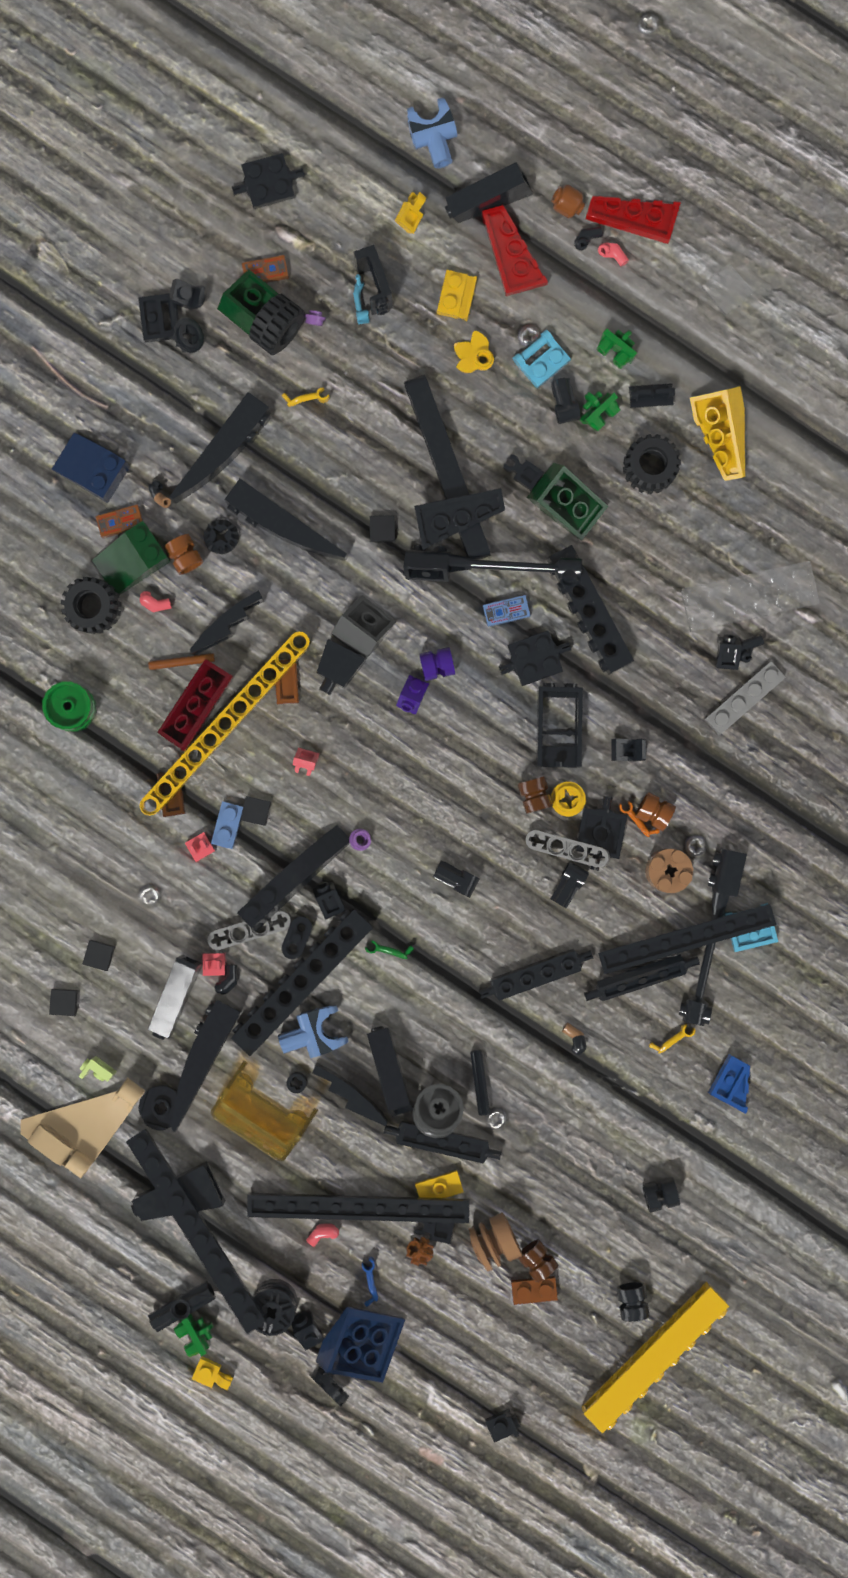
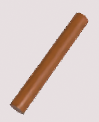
[148,653,215,670]

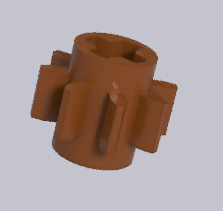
[406,1237,434,1266]

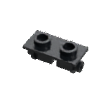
[629,383,675,408]

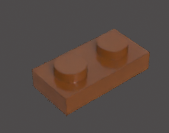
[511,1276,558,1305]

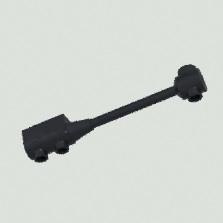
[403,545,583,587]
[679,849,747,1026]

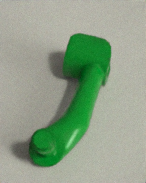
[365,940,414,959]

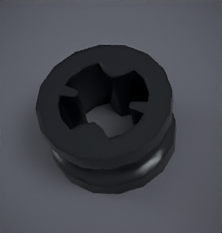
[286,1072,307,1093]

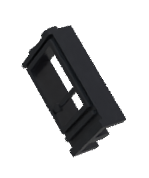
[536,683,583,768]

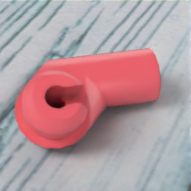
[598,243,629,267]
[139,591,172,612]
[306,1223,339,1247]

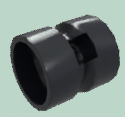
[642,1177,680,1213]
[617,1282,650,1322]

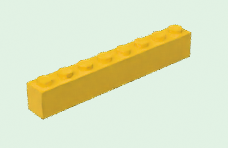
[581,1281,729,1434]

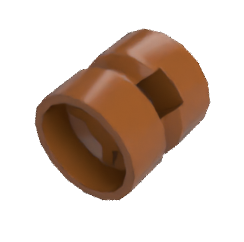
[164,534,204,575]
[635,792,676,831]

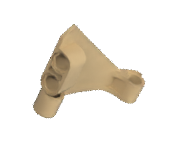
[21,1077,145,1179]

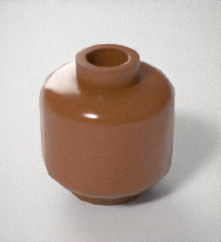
[551,184,585,218]

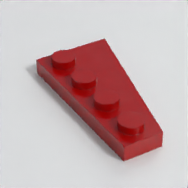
[585,196,681,244]
[482,205,548,296]

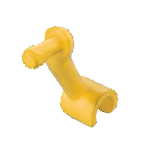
[282,387,330,407]
[649,1023,696,1054]

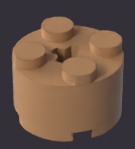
[645,849,693,893]

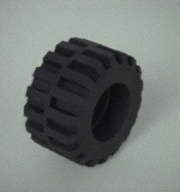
[249,293,305,355]
[623,434,681,494]
[60,577,122,634]

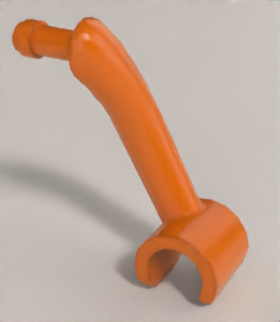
[618,801,660,837]

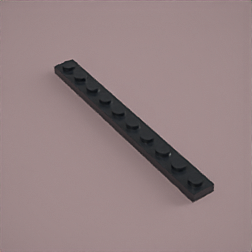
[126,1129,267,1334]
[247,1193,470,1223]

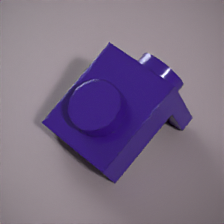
[396,675,429,714]

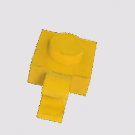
[395,192,426,234]
[192,1356,233,1390]

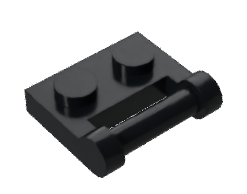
[138,293,183,343]

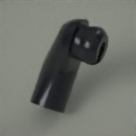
[574,226,603,250]
[740,634,764,663]
[214,964,237,995]

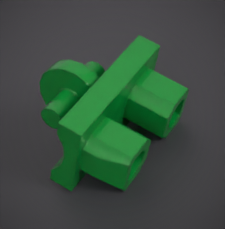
[597,329,637,369]
[580,391,621,431]
[174,1313,214,1357]

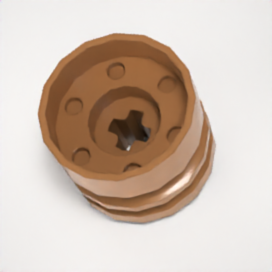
[468,1212,522,1272]

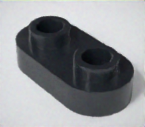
[281,916,312,959]

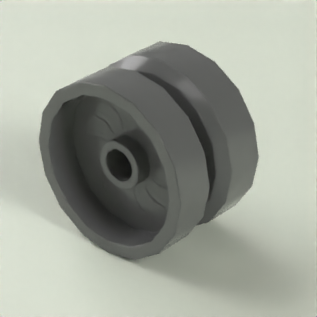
[413,1084,464,1138]

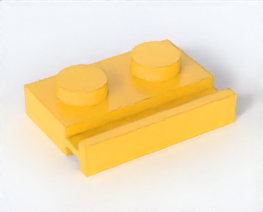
[437,270,477,321]

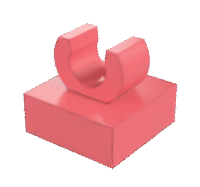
[292,748,320,776]
[185,832,215,862]
[202,953,226,976]

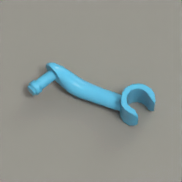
[353,274,370,324]

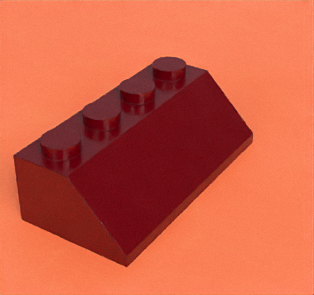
[157,659,234,751]

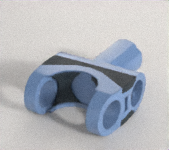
[407,97,457,169]
[278,1005,349,1058]

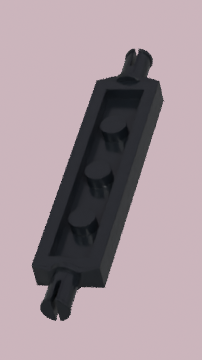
[479,949,594,1001]
[584,954,700,1001]
[383,1121,502,1164]

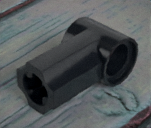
[551,377,581,424]
[433,860,480,898]
[550,861,589,908]

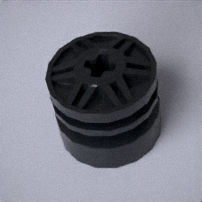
[252,1279,298,1336]

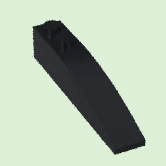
[169,392,271,503]
[224,478,348,561]
[237,825,350,932]
[171,1000,241,1132]

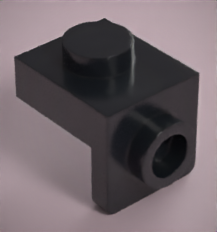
[611,739,647,762]
[291,1309,324,1351]

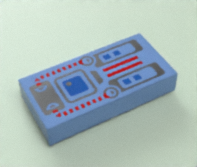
[483,595,530,627]

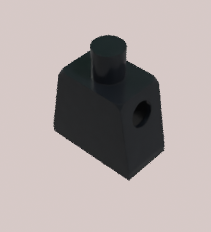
[317,639,366,695]

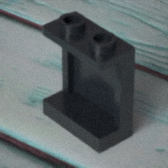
[354,245,393,315]

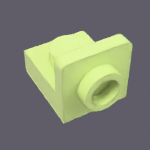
[79,1056,117,1082]

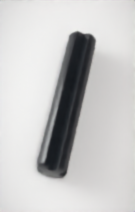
[470,1050,490,1116]

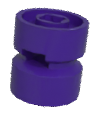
[419,647,455,681]

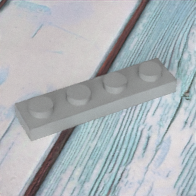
[705,661,786,735]

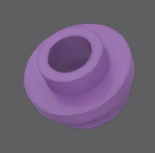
[304,310,326,326]
[349,829,371,851]

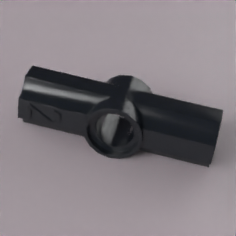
[148,1281,216,1332]

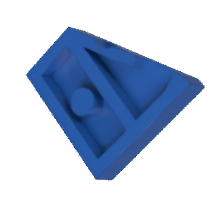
[708,1054,750,1114]

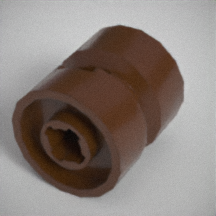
[517,776,553,814]
[518,1239,559,1283]

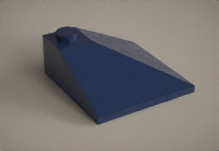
[316,1307,406,1383]

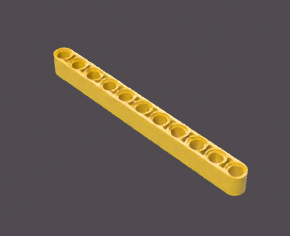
[140,632,310,816]

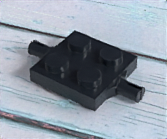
[231,153,305,210]
[499,630,571,686]
[575,796,627,871]

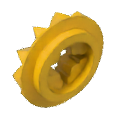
[551,781,586,817]

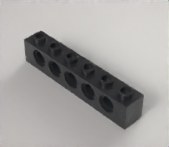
[547,545,634,675]

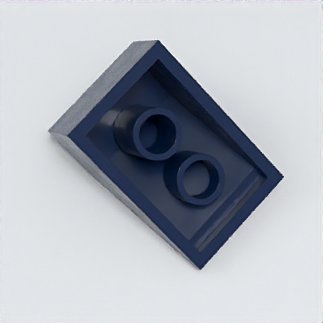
[52,432,130,504]

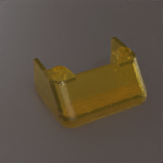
[211,1061,318,1161]

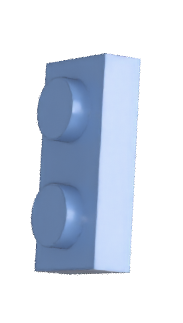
[211,801,243,849]

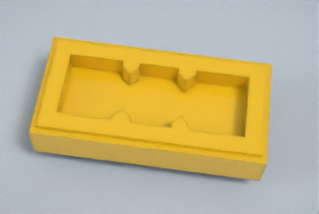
[415,1170,464,1198]

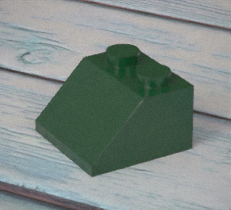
[217,269,279,336]

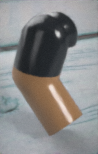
[148,479,171,508]
[562,1022,587,1055]

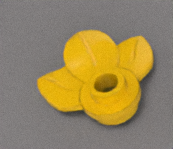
[454,331,494,373]

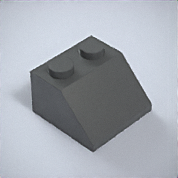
[331,596,397,659]

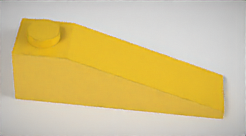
[690,386,745,481]

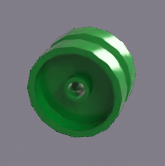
[42,682,96,732]

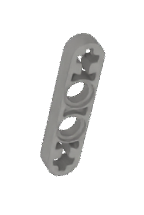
[526,830,610,867]
[208,911,292,950]

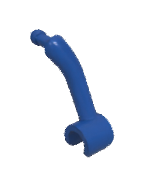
[362,1256,379,1307]

